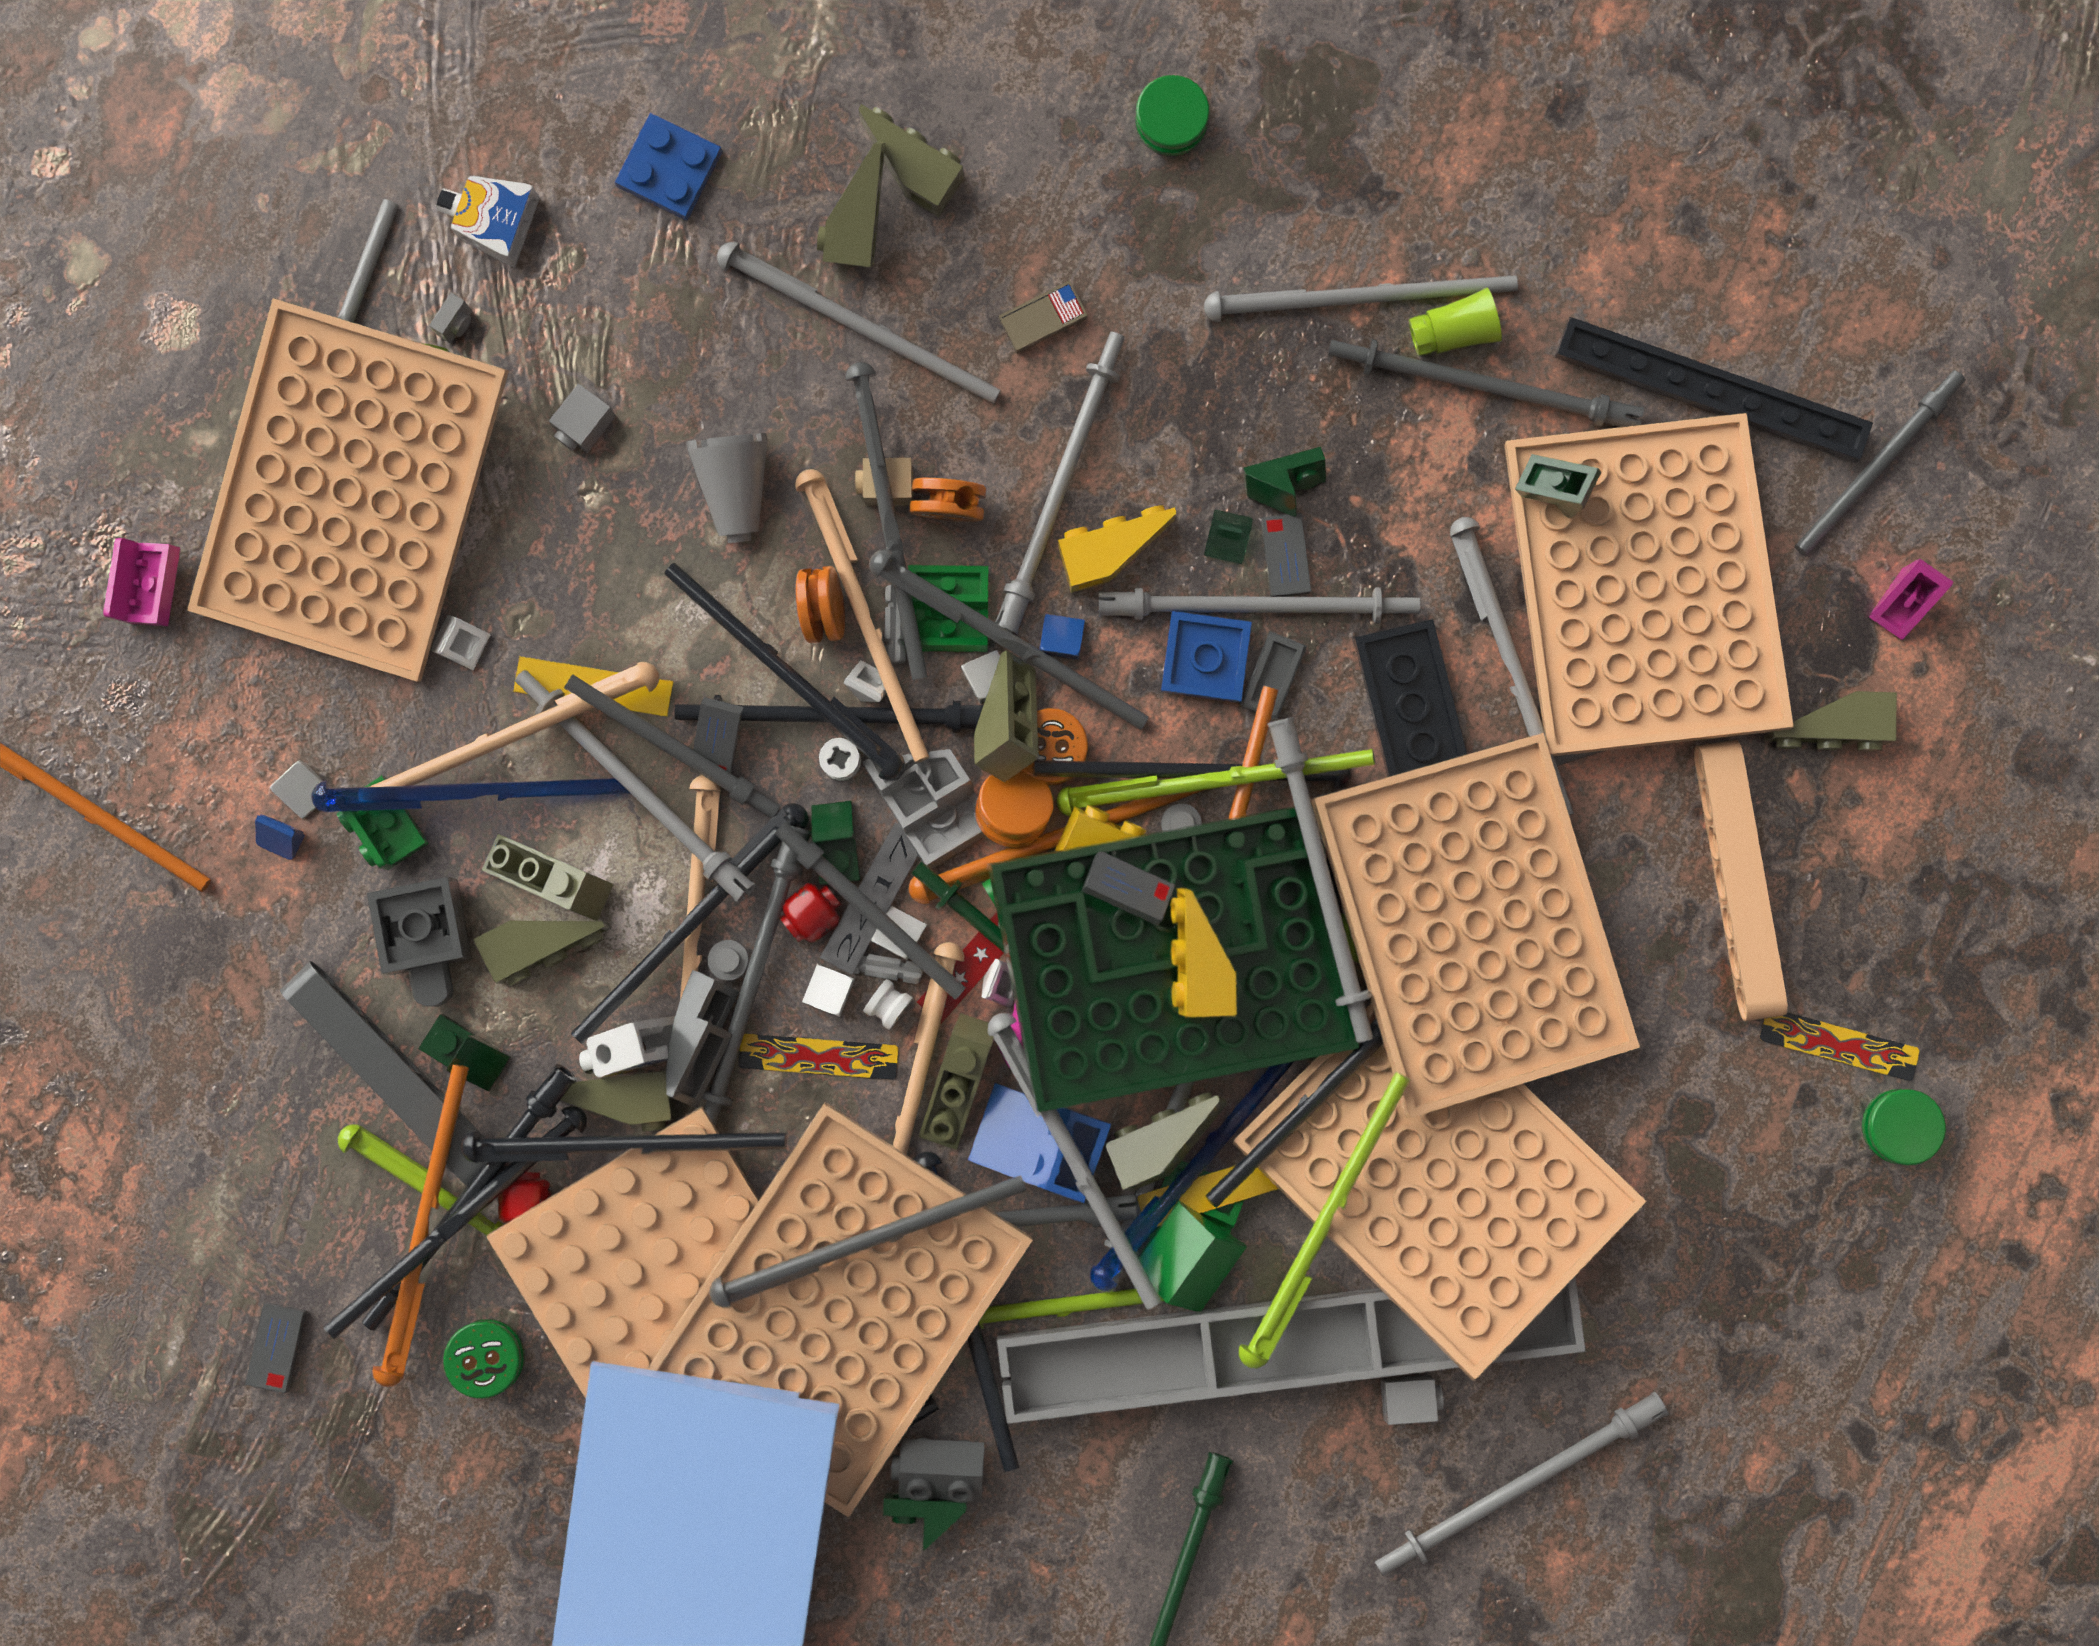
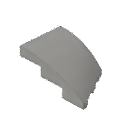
[862,749,986,869]

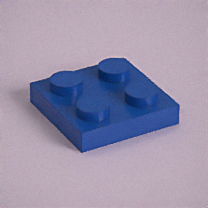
[615,113,723,221]
[1161,611,1252,703]

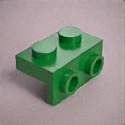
[335,775,429,870]

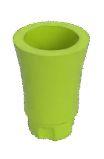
[1408,287,1502,356]

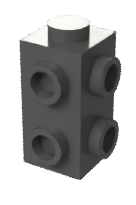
[891,1438,985,1503]

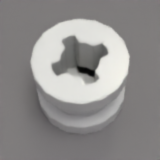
[819,738,861,781]
[863,979,913,1030]

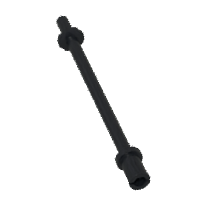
[674,695,984,733]
[362,1064,577,1331]

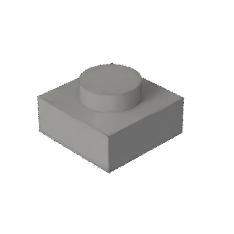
[429,292,472,344]

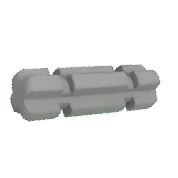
[884,585,906,664]
[845,954,923,984]

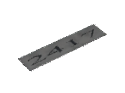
[820,822,918,975]

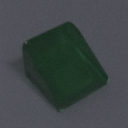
[1204,510,1253,564]

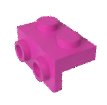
[103,538,180,627]

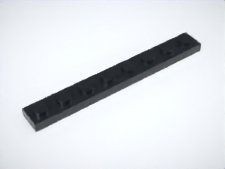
[1555,317,1873,463]

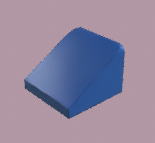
[1039,614,1085,660]
[255,814,305,860]

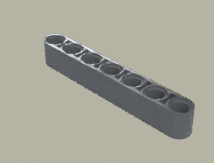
[280,961,486,1186]

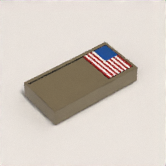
[999,280,1088,354]

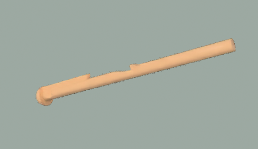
[795,469,929,763]
[358,662,659,806]
[680,775,721,1000]
[893,942,964,1155]

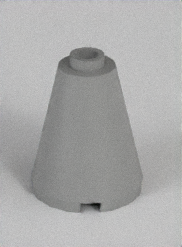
[686,433,768,543]

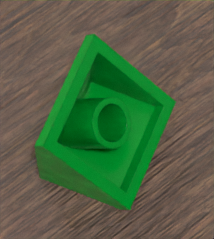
[1138,1201,1247,1312]

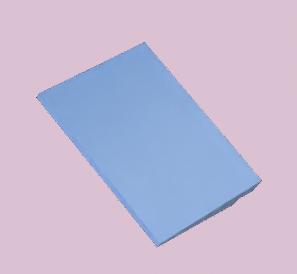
[552,1361,839,1646]

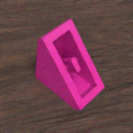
[1869,558,1953,640]

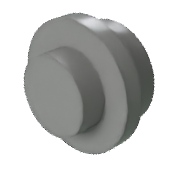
[1161,803,1202,831]
[708,940,749,981]

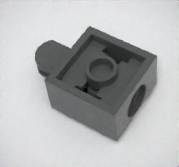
[367,877,473,1007]

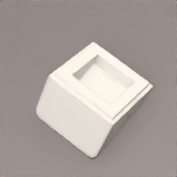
[431,615,491,670]
[961,650,1000,704]
[270,760,333,820]
[871,906,927,960]
[802,964,855,1017]

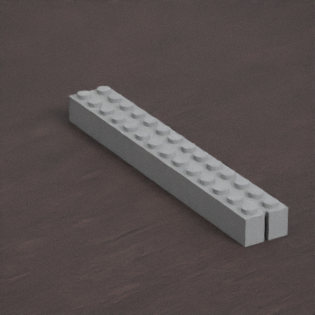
[997,1276,1586,1424]

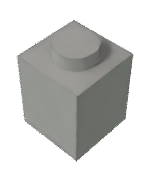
[549,383,616,453]
[1380,1375,1444,1425]

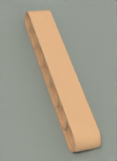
[1694,740,1787,1021]

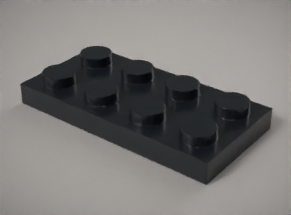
[1353,619,1467,777]

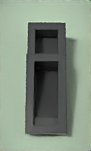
[666,970,739,1108]

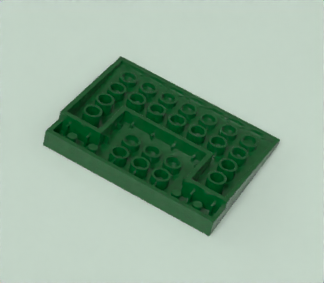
[987,806,1359,1113]

